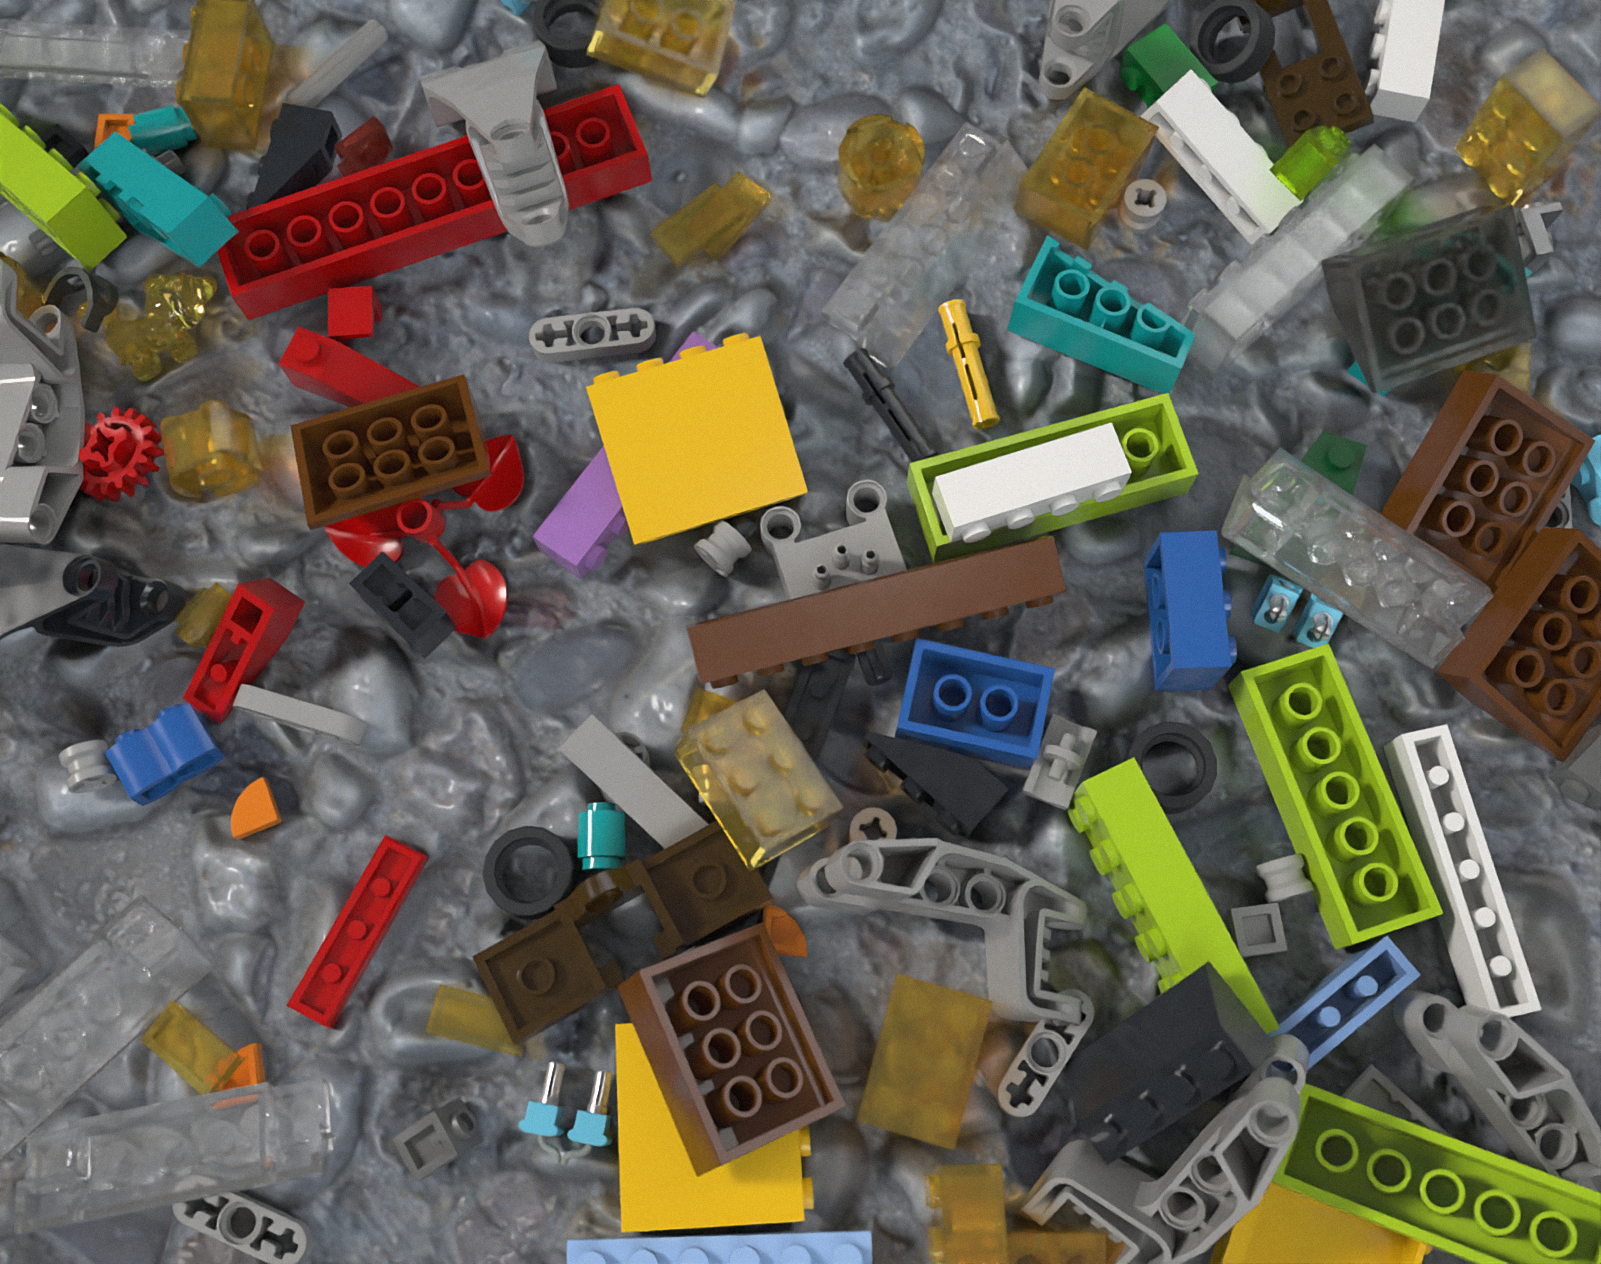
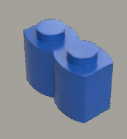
[105,703,225,806]

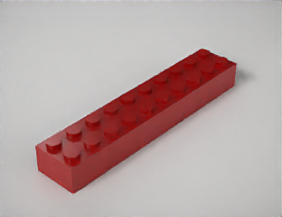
[217,84,653,321]

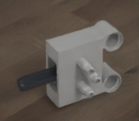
[760,479,907,686]

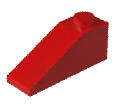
[278,326,421,408]
[183,577,305,723]

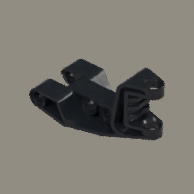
[0,544,186,647]

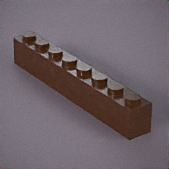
[685,536,1066,689]

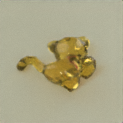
[77,272,217,381]

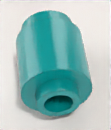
[128,104,198,156]
[578,802,625,873]

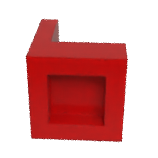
[328,286,382,347]

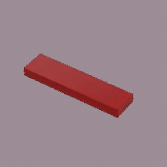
[286,835,429,1029]

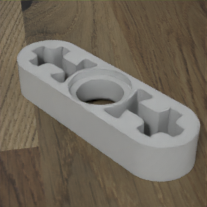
[529,308,656,363]
[233,684,368,746]
[996,989,1094,1117]
[172,1178,313,1264]

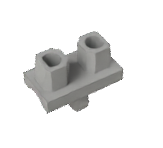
[1022,713,1097,811]

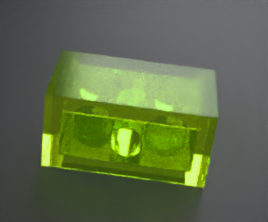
[1269,125,1355,201]

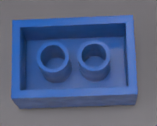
[1143,530,1237,692]
[894,638,1055,770]

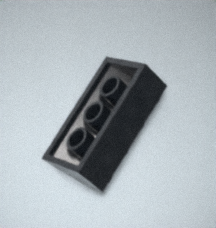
[1066,961,1276,1165]

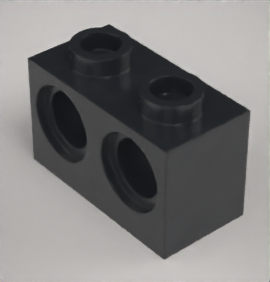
[349,551,457,659]

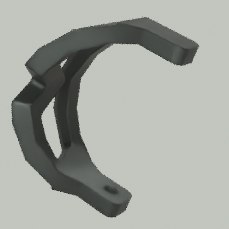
[40,266,119,333]

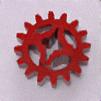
[79,407,165,502]

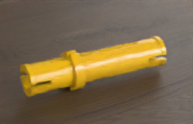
[938,299,1000,430]

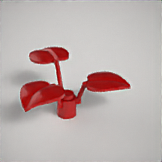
[324,434,524,639]

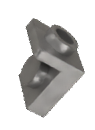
[1504,202,1563,273]
[392,1100,484,1183]

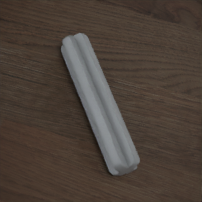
[288,19,388,108]

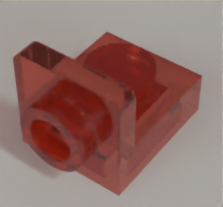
[334,116,394,177]

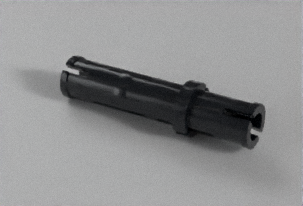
[843,348,938,462]

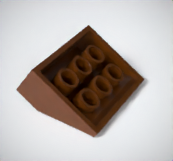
[1371,370,1595,596]
[290,374,492,530]
[1436,528,1601,762]
[617,922,846,1177]

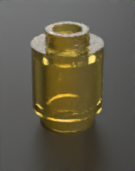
[173,582,232,650]

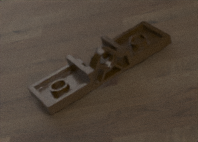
[1237,0,1374,156]
[472,814,775,1045]

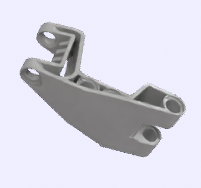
[1039,0,1171,100]
[420,40,569,246]
[0,259,85,545]
[796,838,1088,1026]
[1393,989,1601,1193]
[1020,1034,1309,1264]

